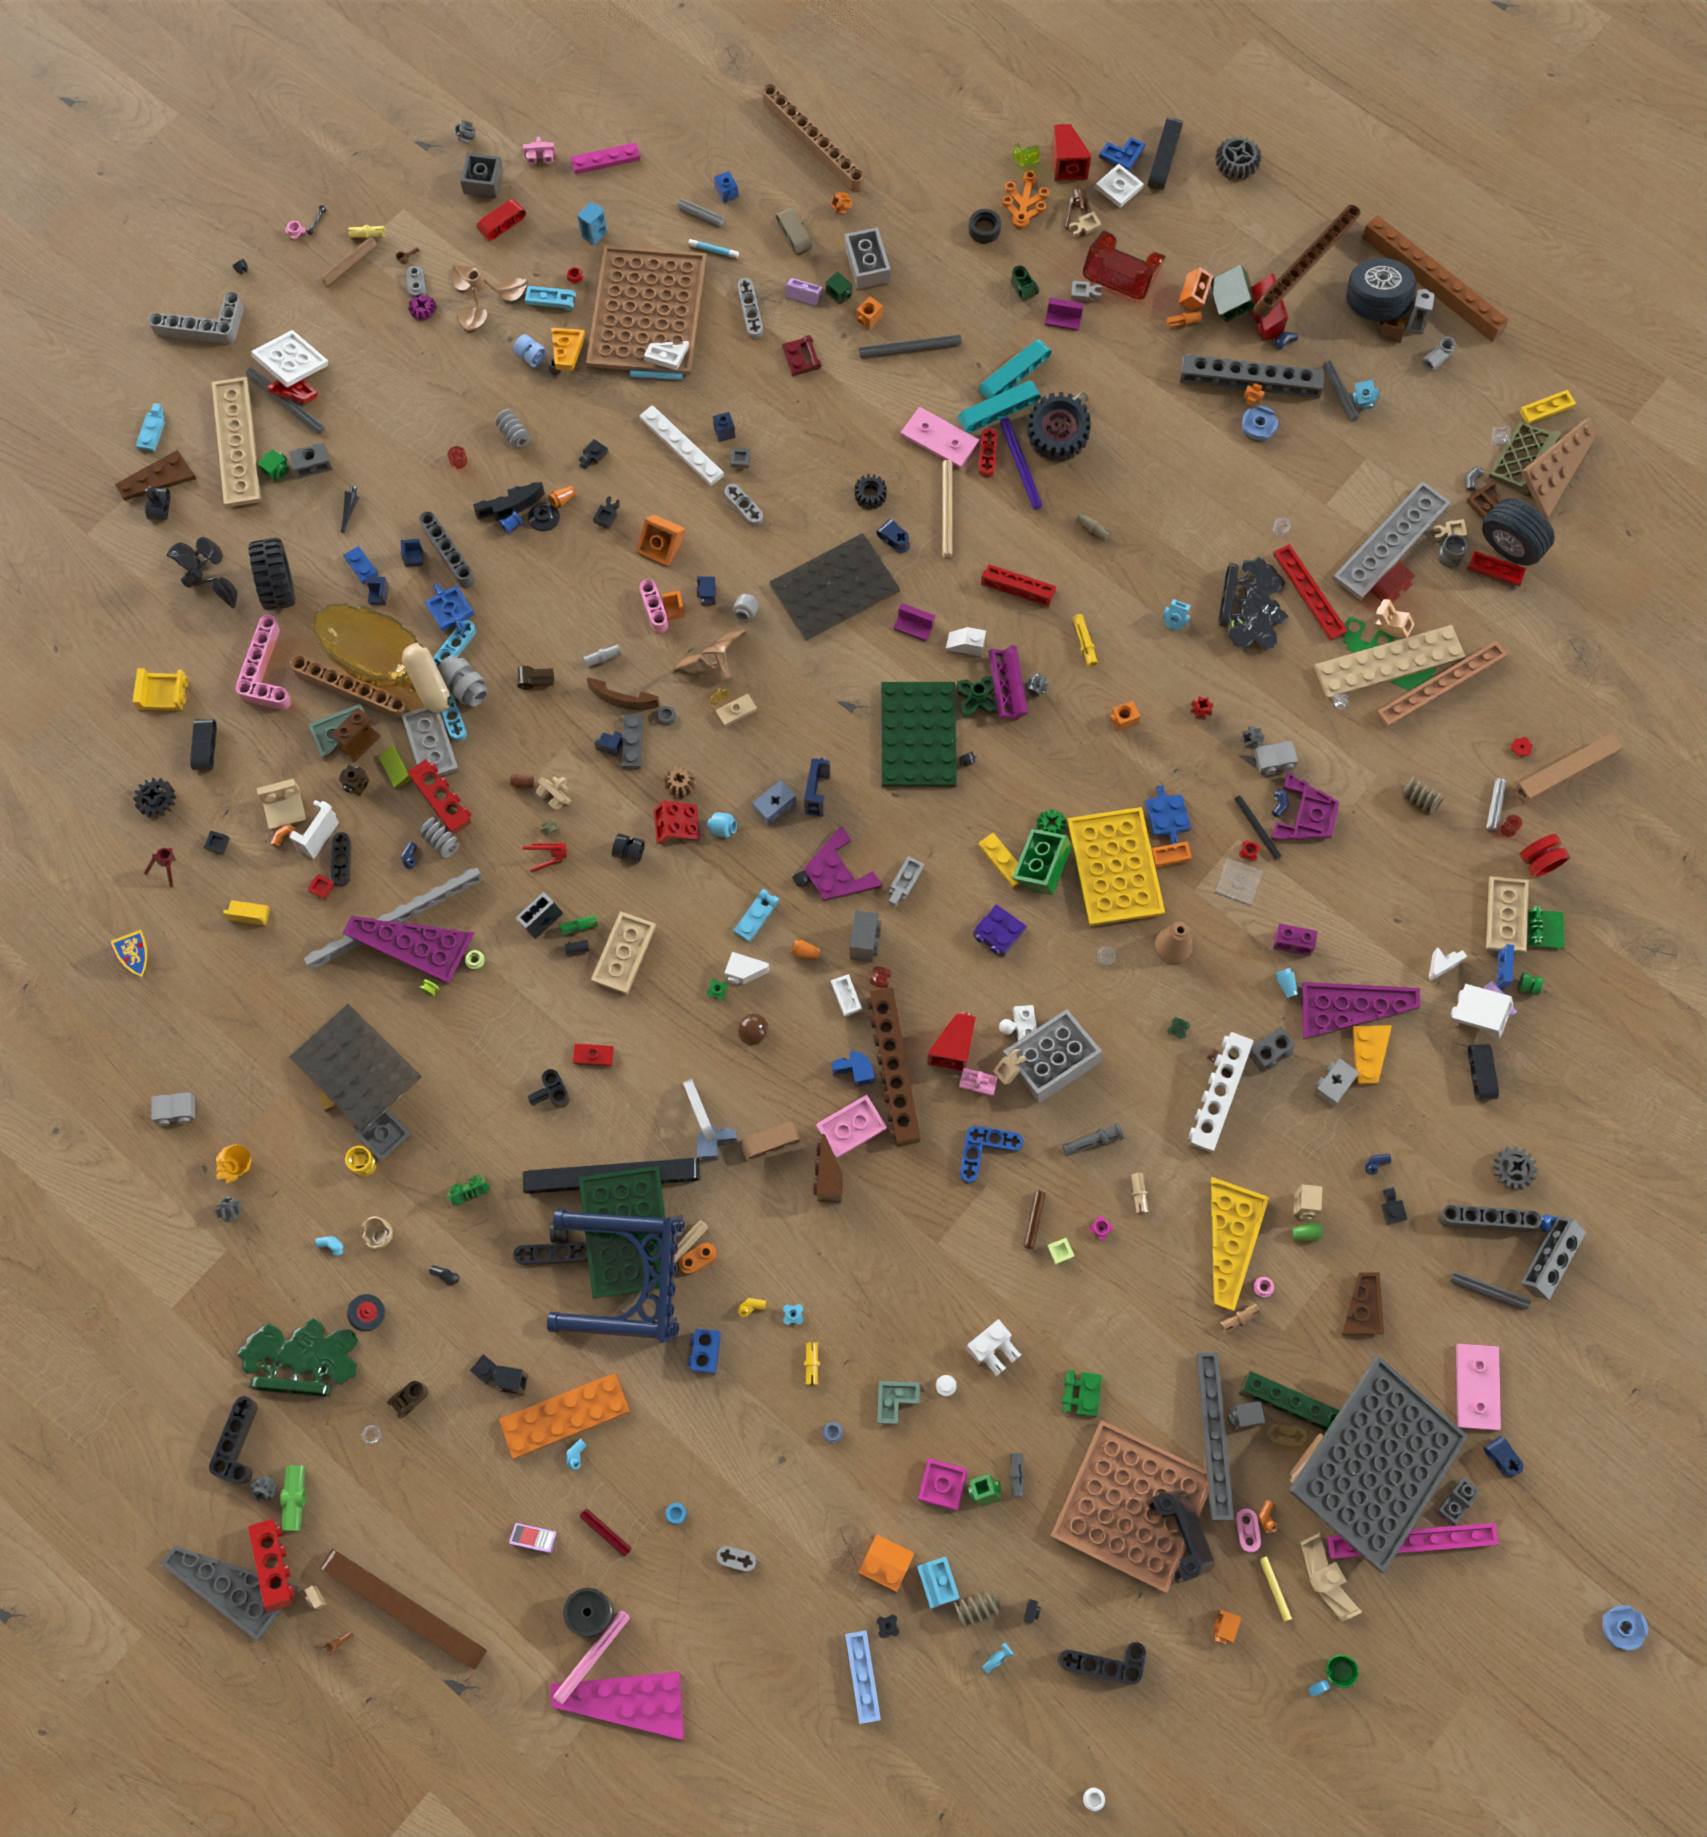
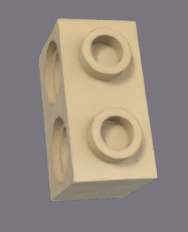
[1293,1184,1322,1221]

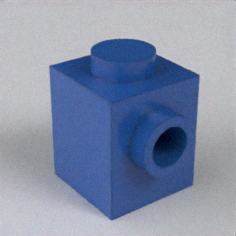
[714,171,739,203]

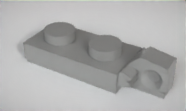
[889,856,925,908]

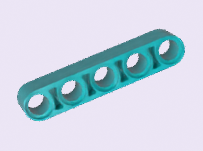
[978,339,1052,399]
[957,381,1041,433]

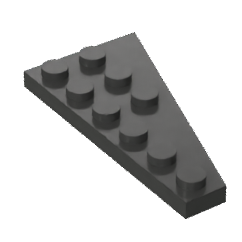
[160,1546,300,1641]

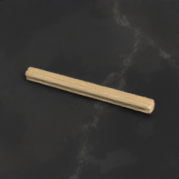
[942,460,952,557]
[619,1220,708,1314]

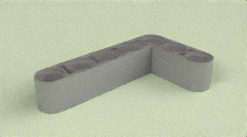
[148,291,244,344]

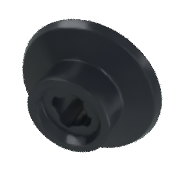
[528,503,560,531]

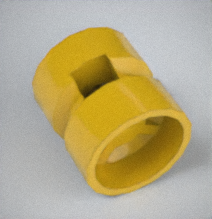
[345,1146,377,1177]

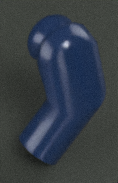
[1274,332,1298,350]
[1272,790,1289,818]

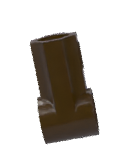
[517,666,554,690]

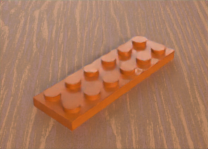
[499,1372,630,1459]

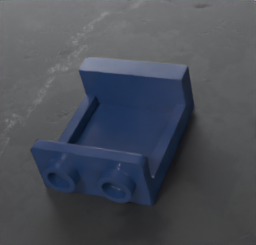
[804,758,831,817]

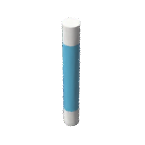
[688,239,739,259]

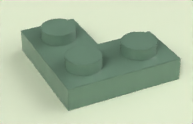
[877,1381,920,1425]

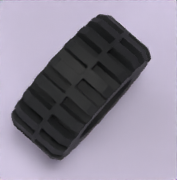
[248,537,295,611]

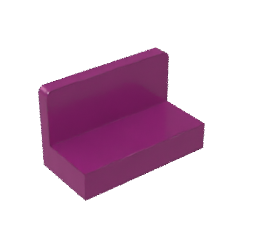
[1045,298,1084,331]
[893,603,935,641]

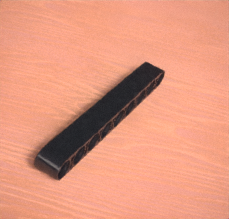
[522,1158,701,1194]

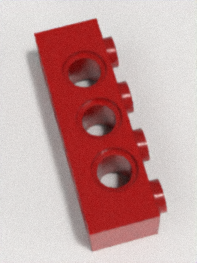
[407,759,472,835]
[248,1519,295,1613]

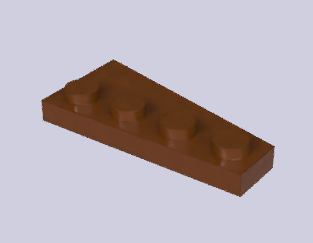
[115,450,196,501]

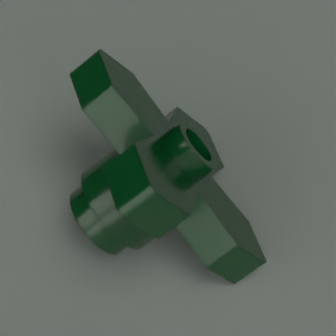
[957,676,998,717]

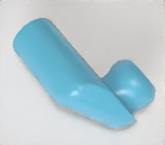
[316,1236,344,1256]
[567,1438,587,1470]

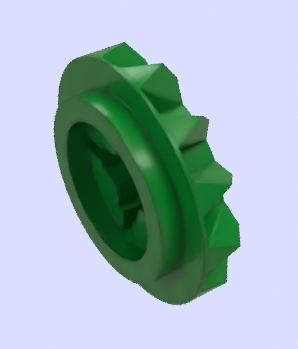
[1036,809,1067,834]

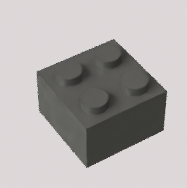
[460,153,503,198]
[850,910,882,962]

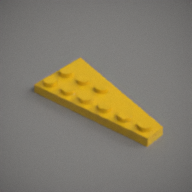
[1211,1177,1269,1312]

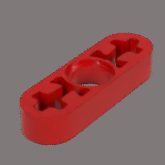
[979,428,998,478]

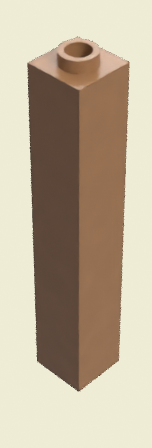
[1514,733,1623,805]

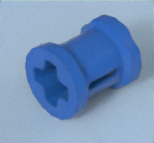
[499,511,523,535]

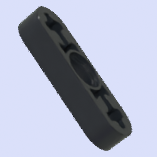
[331,832,351,887]

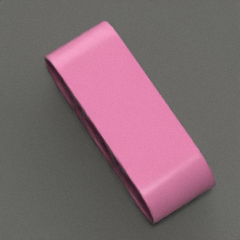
[640,579,668,633]

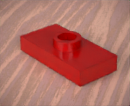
[573,1043,614,1067]

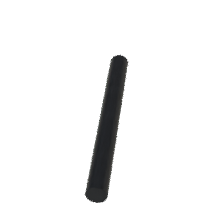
[1234,795,1282,860]

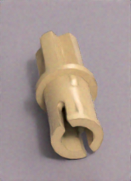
[1131,1173,1149,1214]

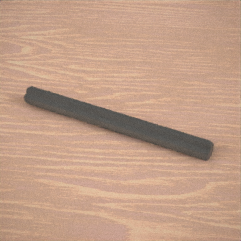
[859,334,962,357]
[246,367,325,434]

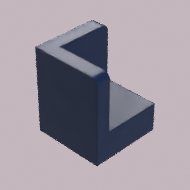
[401,539,423,567]
[366,576,389,605]
[594,731,623,757]

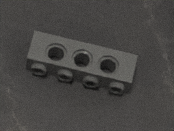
[1521,1216,1586,1300]

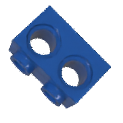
[687,1328,721,1375]

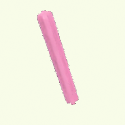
[553,1610,630,1704]

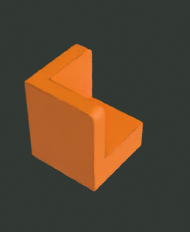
[662,591,685,620]

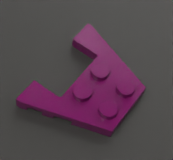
[1271,772,1339,841]
[804,826,882,901]

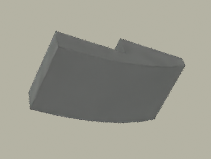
[1436,1477,1481,1526]

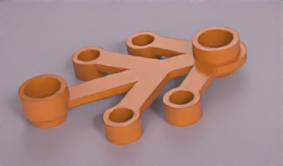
[1002,171,1049,229]

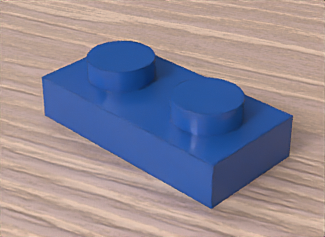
[343,546,379,585]

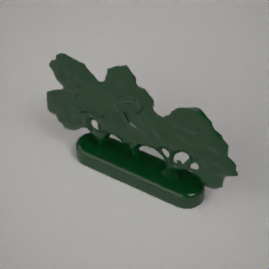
[237,1317,358,1397]

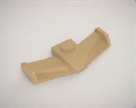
[1300,1533,1362,1622]

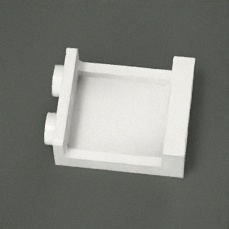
[289,800,339,859]
[1451,984,1513,1039]

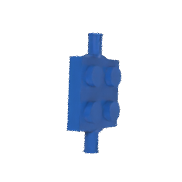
[425,583,475,633]
[1144,785,1191,844]

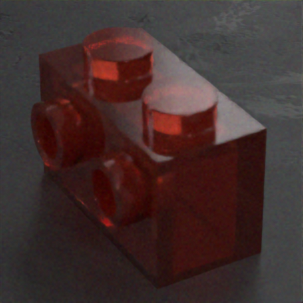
[1370,561,1416,603]

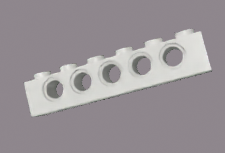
[1188,1032,1254,1153]

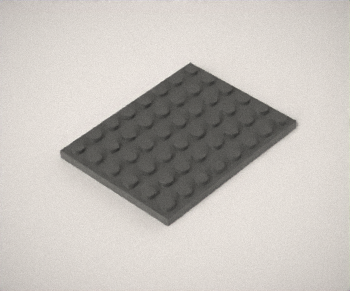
[1289,1356,1468,1573]

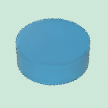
[665,1503,687,1525]
[1308,1680,1330,1697]

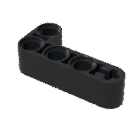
[209,1396,258,1484]
[1058,1642,1146,1685]

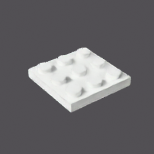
[251,330,328,387]

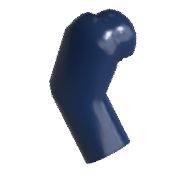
[401,841,417,869]
[1365,1154,1391,1175]

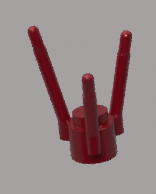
[144,848,176,887]

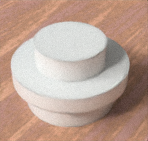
[936,1375,956,1396]
[1083,1788,1105,1811]

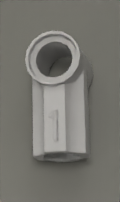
[1422,337,1456,371]

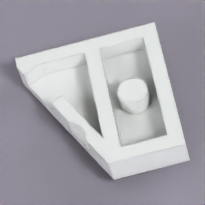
[644,341,689,370]

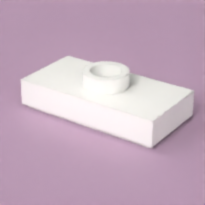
[831,974,862,1017]

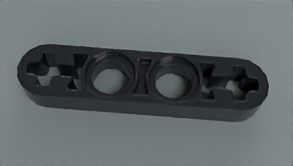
[513,1242,588,1265]

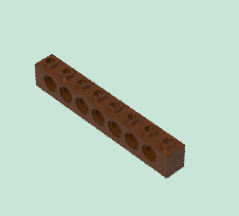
[867,988,920,1146]

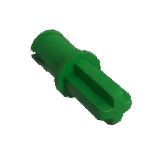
[559,914,598,935]

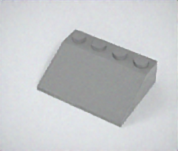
[1003,1009,1103,1104]

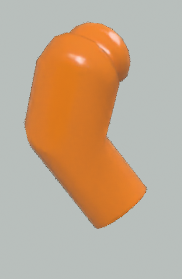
[271,824,297,848]
[1259,1500,1277,1533]

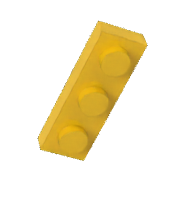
[1519,390,1576,424]
[978,833,1020,888]

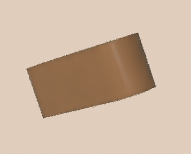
[739,1122,800,1161]

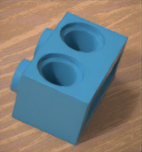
[577,202,607,245]

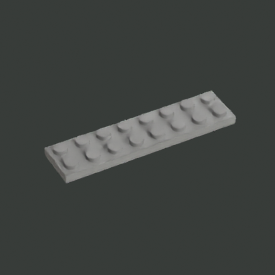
[1333,481,1451,601]

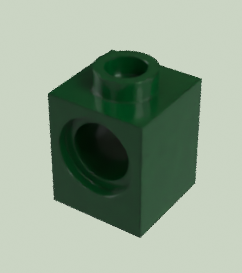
[825,272,852,304]

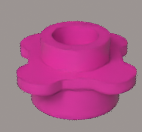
[1089,1216,1113,1240]

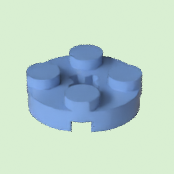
[1242,406,1278,441]
[1602,1605,1648,1650]

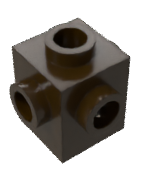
[339,765,369,796]

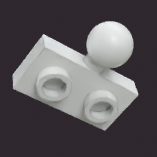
[999,1005,1037,1041]

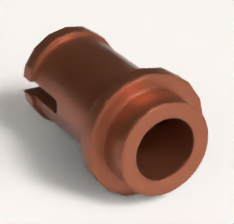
[510,773,534,788]

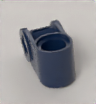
[876,519,910,553]
[1483,1436,1524,1478]

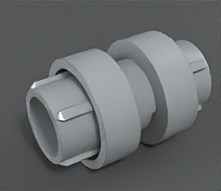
[438,656,488,707]

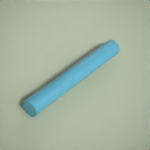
[630,370,683,380]

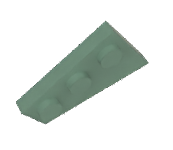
[308,704,365,759]

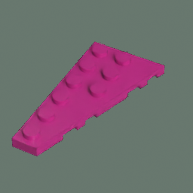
[551,1672,684,1740]

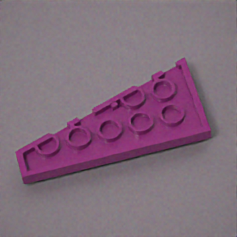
[343,916,475,984]
[1302,982,1420,1040]

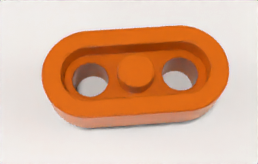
[679,1243,717,1275]

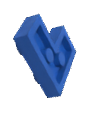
[1099,137,1145,171]

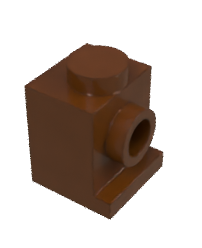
[1378,317,1407,343]

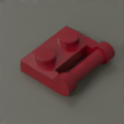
[782,335,822,377]

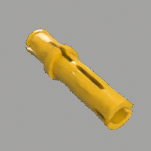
[1072,614,1099,667]

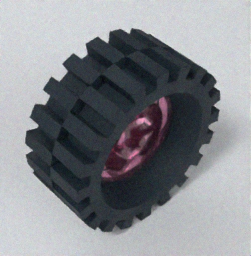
[1028,392,1091,461]

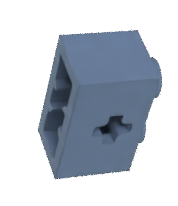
[752,780,796,825]

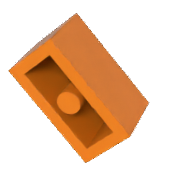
[1178,267,1213,312]

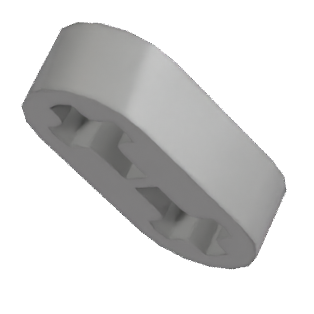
[717,1546,756,1572]

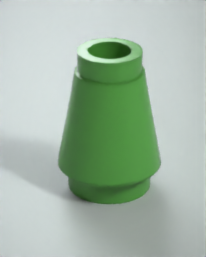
[1292,1221,1323,1241]

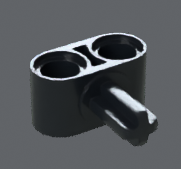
[145,486,171,520]
[528,1069,570,1108]

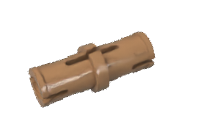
[1219,1303,1261,1334]

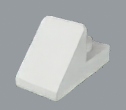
[1429,948,1467,981]

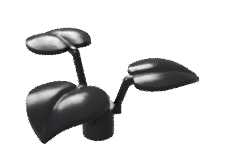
[166,537,237,609]

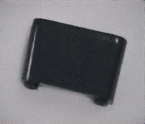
[1146,1490,1214,1584]

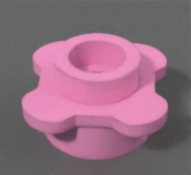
[285,221,306,239]

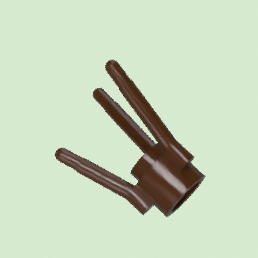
[1065,188,1091,229]

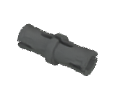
[1009,1453,1026,1497]

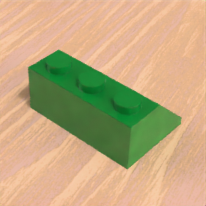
[1012,829,1072,896]

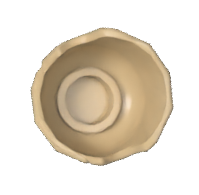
[362,1216,393,1249]

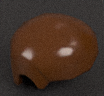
[738,1013,768,1045]

